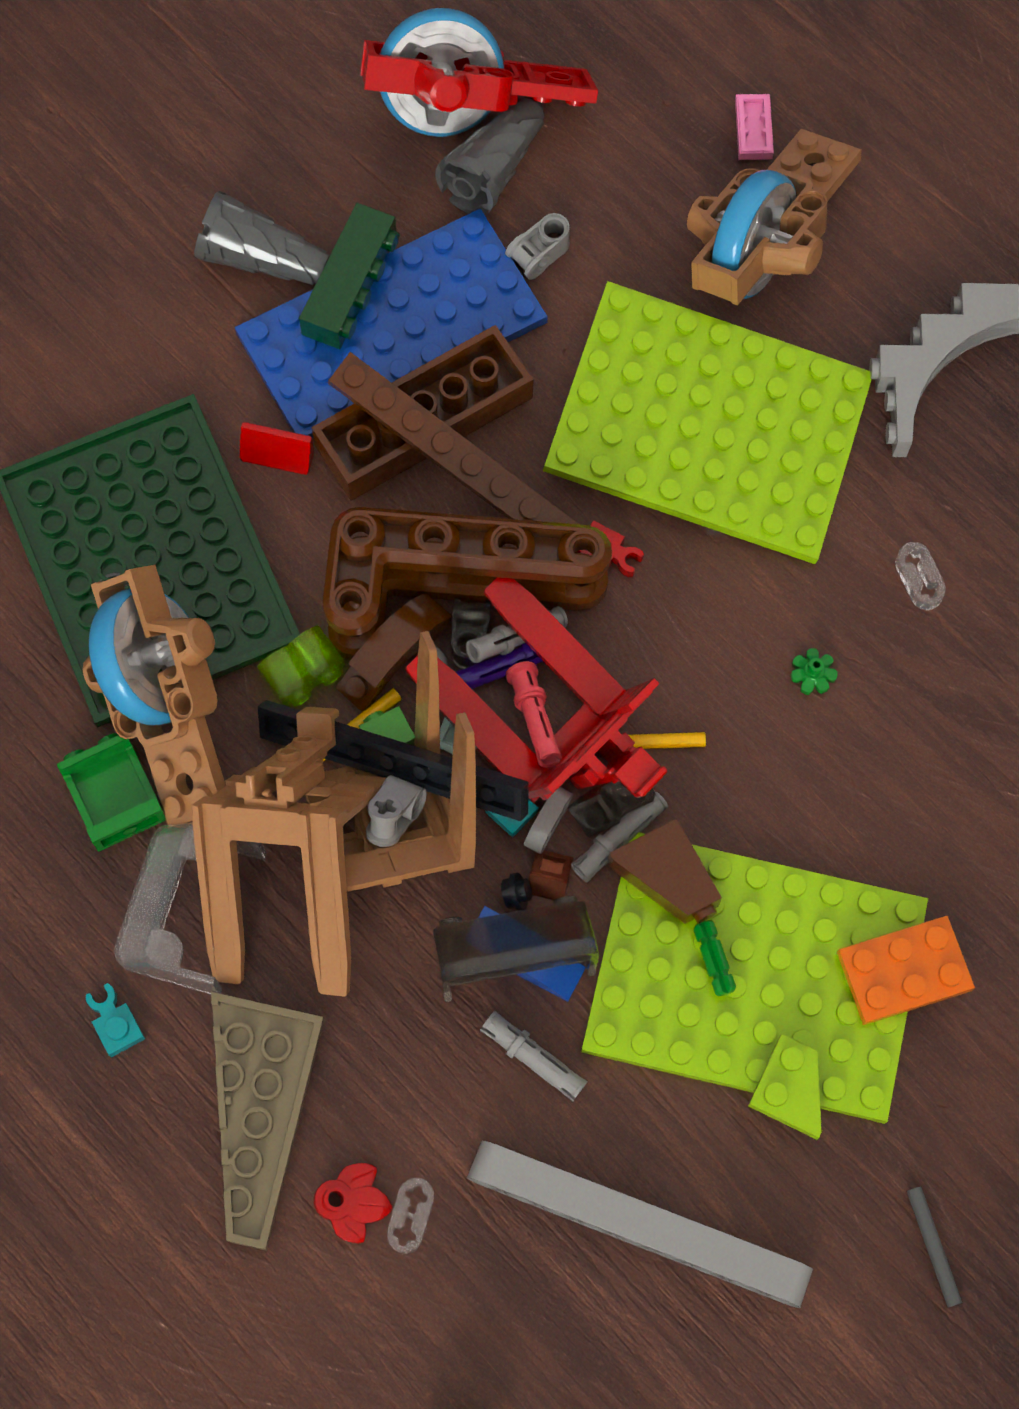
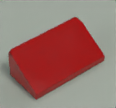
[239,422,315,475]

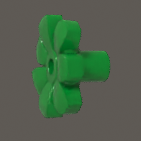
[790,648,838,695]

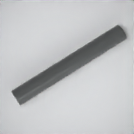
[906,1186,963,1308]

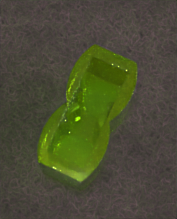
[257,625,345,707]

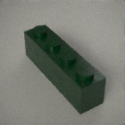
[299,203,400,349]

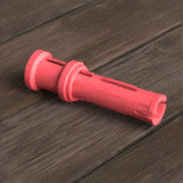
[505,661,562,768]

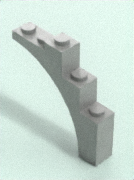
[869,283,1019,457]

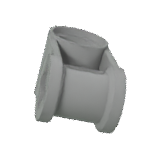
[505,213,570,280]
[366,775,427,847]

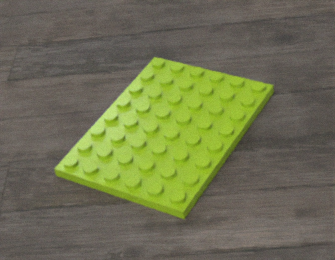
[543,281,872,564]
[581,832,928,1124]

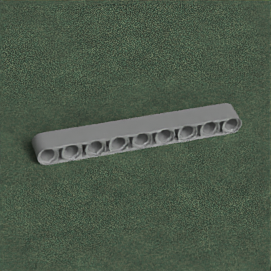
[467,1140,813,1308]

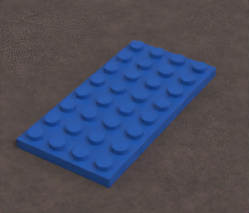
[235,209,547,439]

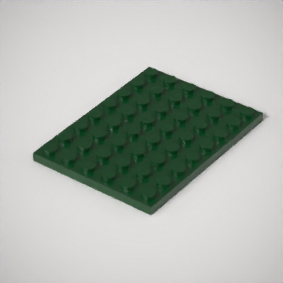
[0,394,303,728]

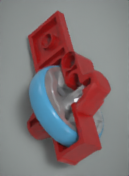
[360,8,598,137]

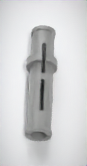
[466,606,568,663]
[571,790,668,882]
[480,1011,588,1102]

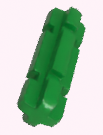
[694,920,736,996]

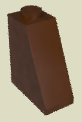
[608,818,722,924]

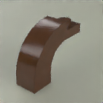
[336,593,453,712]

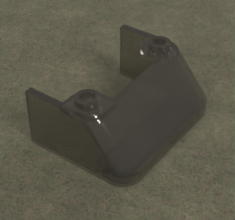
[433,896,599,1002]

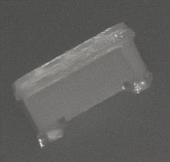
[114,823,267,994]

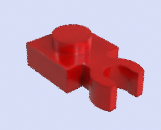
[577,520,644,577]

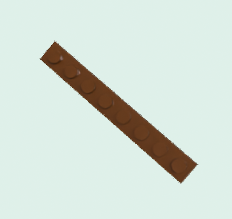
[328,352,579,524]

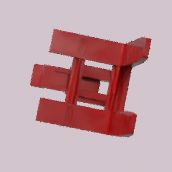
[405,577,667,803]

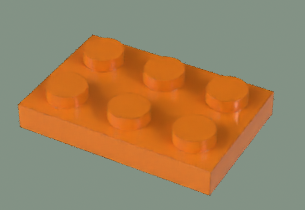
[837,916,975,1025]

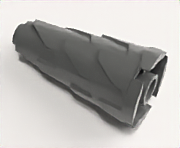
[435,98,545,214]
[194,191,330,285]

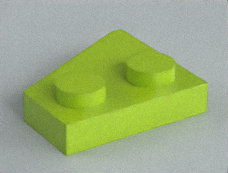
[748,1034,822,1140]

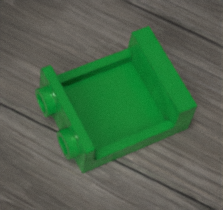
[57,733,166,852]

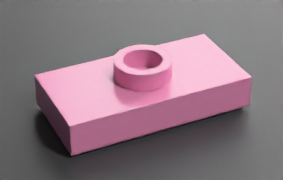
[735,94,774,160]

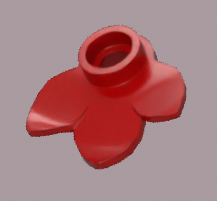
[314,1163,392,1243]

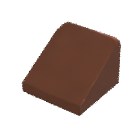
[529,850,574,901]

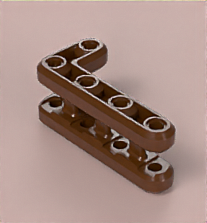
[323,507,612,660]

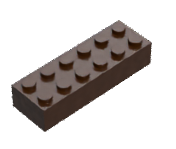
[311,325,533,501]

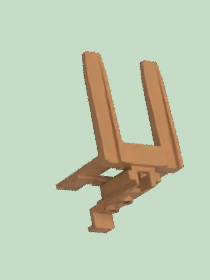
[302,631,476,892]
[191,707,386,997]

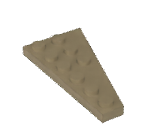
[211,992,325,1251]

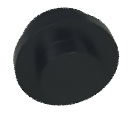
[501,872,532,911]

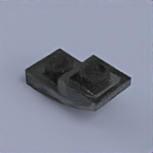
[568,781,656,838]

